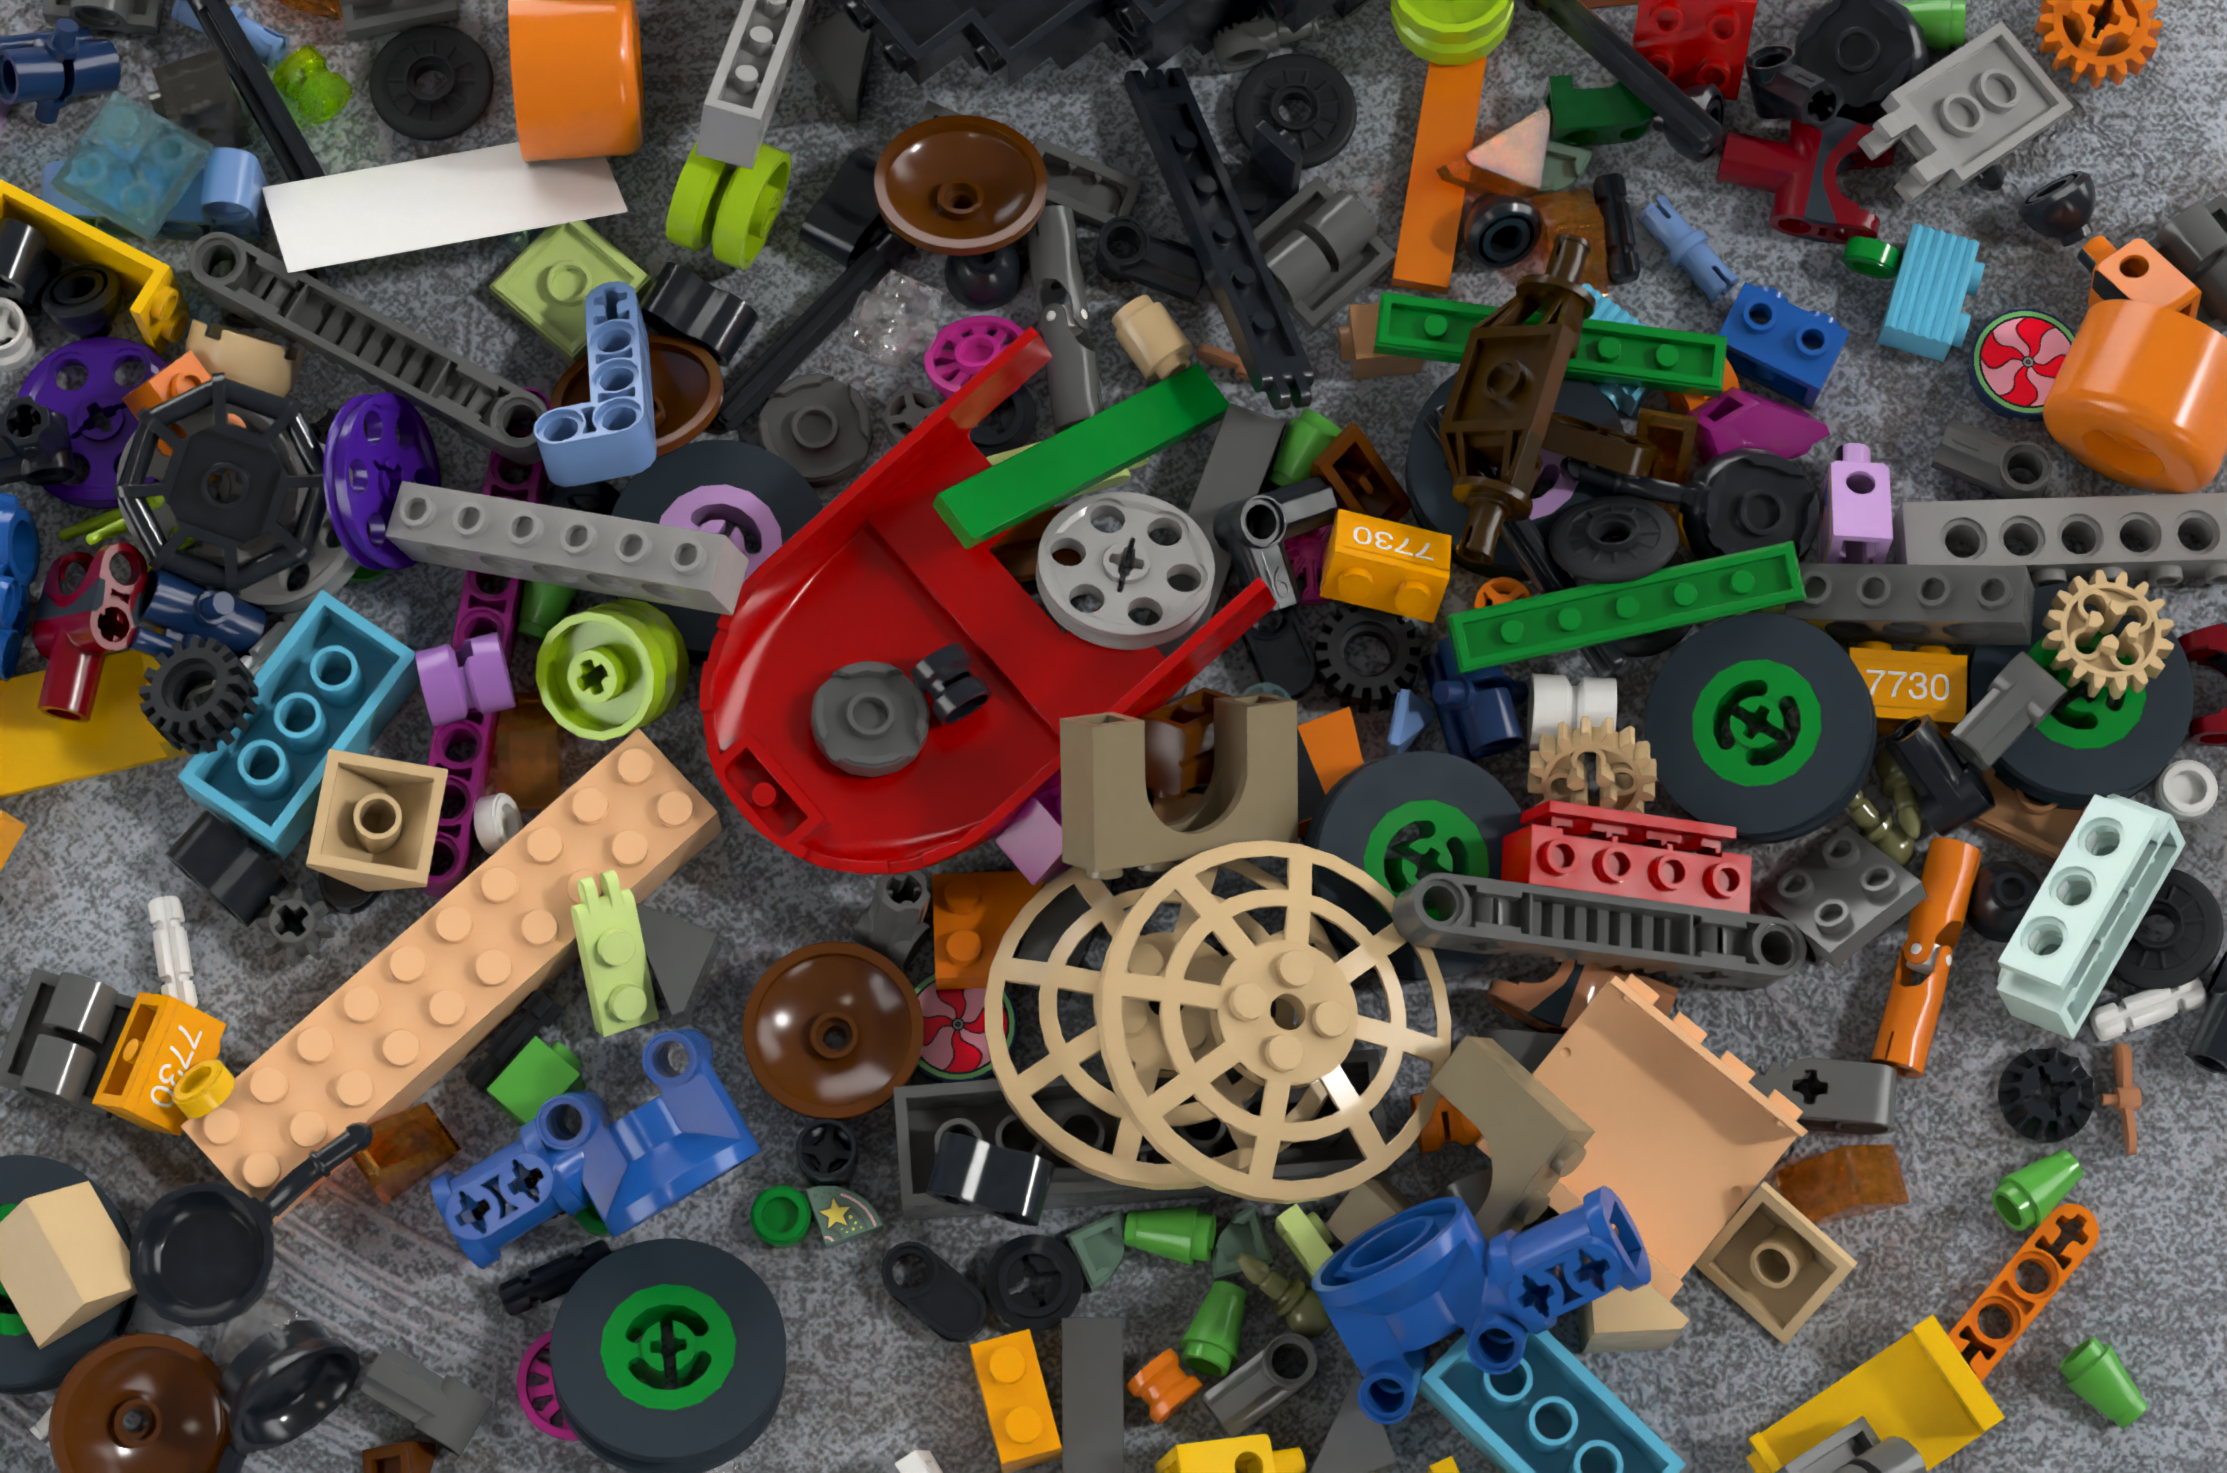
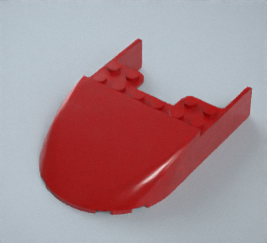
[700,326,1276,875]

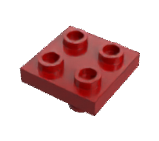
[1631,0,1757,101]

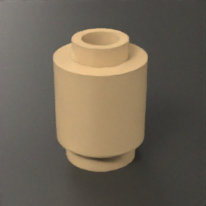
[1111,295,1193,381]

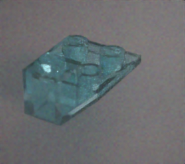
[50,91,214,243]

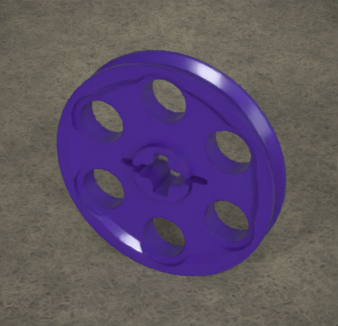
[17,337,168,509]
[323,392,441,571]

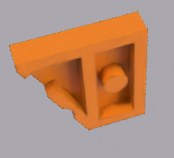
[932,871,1047,990]

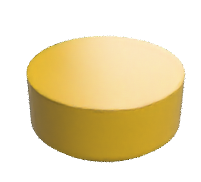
[172,1059,235,1119]

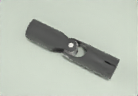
[1025,205,1104,434]

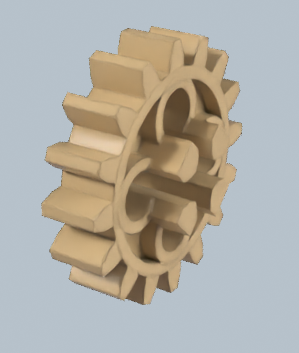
[2042,570,2174,700]
[1527,716,1657,814]

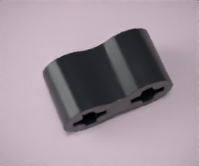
[799,151,885,268]
[0,218,63,317]
[639,262,759,367]
[165,810,289,928]
[926,1132,1055,1226]

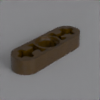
[1541,411,1657,477]

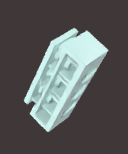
[1996,794,2186,1040]

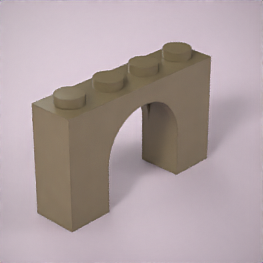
[1060,692,1298,879]
[1324,1036,1595,1245]

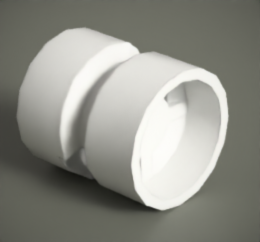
[1527,673,1617,753]

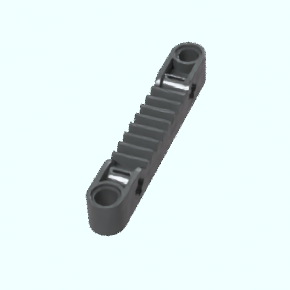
[189,232,548,465]
[1392,873,1807,989]
[1478,1029,1897,1135]

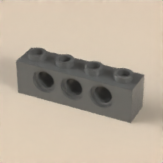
[1785,563,2035,645]

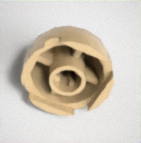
[185,319,306,398]

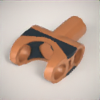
[1486,959,1679,1035]

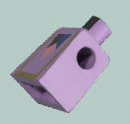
[1817,443,1893,564]

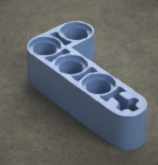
[40,147,267,243]
[533,281,657,487]

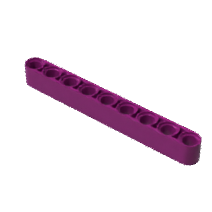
[420,387,552,898]

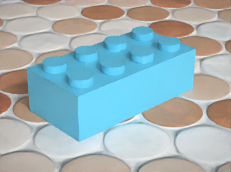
[177,590,420,861]
[1418,1330,1686,1473]

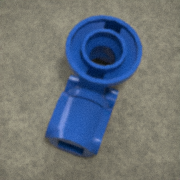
[430,1029,762,1269]
[1311,1185,1651,1425]

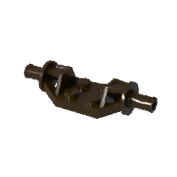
[1438,233,1596,564]

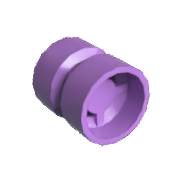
[415,632,516,727]

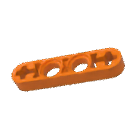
[1947,1203,2099,1382]

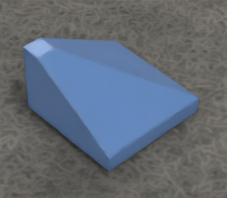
[1384,688,1435,757]

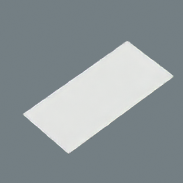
[262,142,628,273]

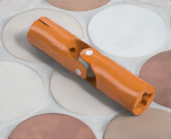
[1870,837,1982,1079]

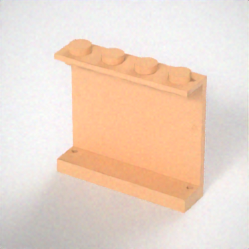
[1475,973,1808,1302]

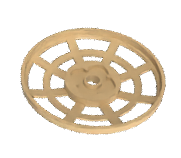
[1097,840,1451,1204]
[984,859,1342,1190]

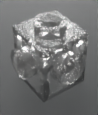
[851,269,943,369]

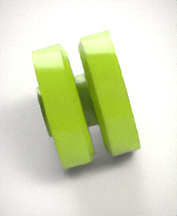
[1391,0,1514,65]
[666,140,792,271]
[536,598,689,741]

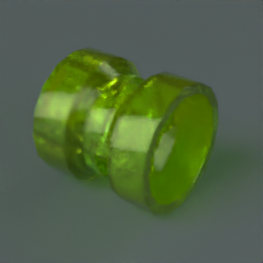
[272,45,353,126]

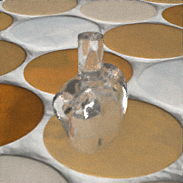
[208,1259,298,1364]

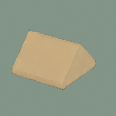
[306,749,448,892]
[0,1181,138,1350]
[1693,1181,1858,1345]
[1578,1284,1690,1354]

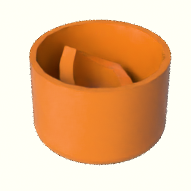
[508,0,646,162]
[2043,299,2227,494]

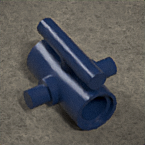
[0,18,121,124]
[129,569,266,658]
[1420,636,1528,764]

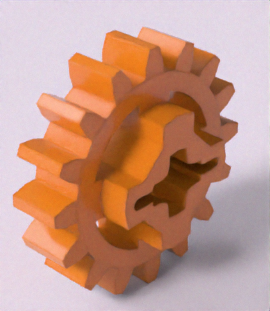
[2035,0,2162,88]

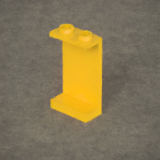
[0,179,189,356]
[0,628,191,799]
[1745,1314,2005,1473]

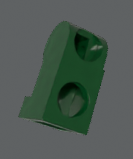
[1543,75,1654,147]

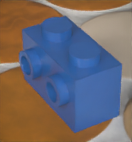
[1718,282,1850,410]

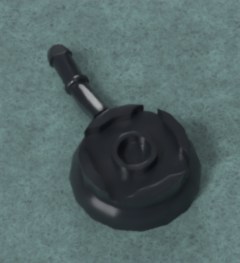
[1794,0,2004,191]
[1560,447,1819,563]
[130,1122,373,1327]
[216,1320,360,1473]

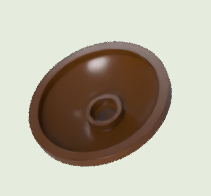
[874,115,1048,256]
[550,334,724,459]
[742,941,924,1121]
[49,1332,232,1473]

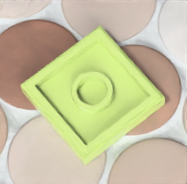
[489,220,652,364]

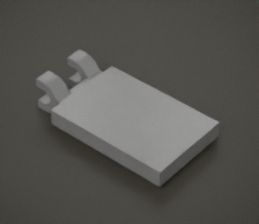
[1857,21,2073,204]

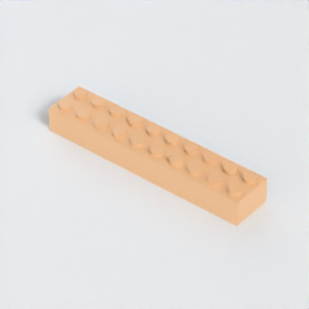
[180,728,722,1226]

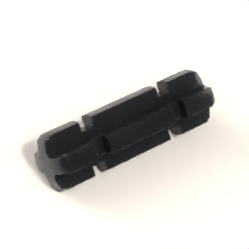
[1593,173,1640,284]
[465,990,562,1097]
[498,1240,612,1316]

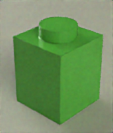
[487,1036,586,1126]

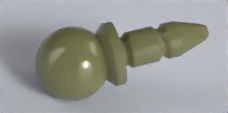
[1875,746,1922,840]
[1846,790,1916,868]
[1237,1253,1332,1338]

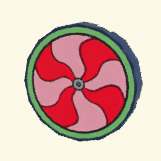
[1968,309,2075,422]
[913,972,1018,1083]

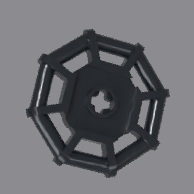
[112,372,327,597]

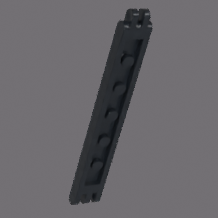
[1124,67,1314,410]

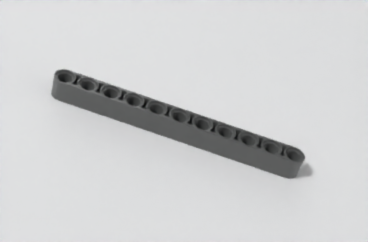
[1017,403,1286,1001]

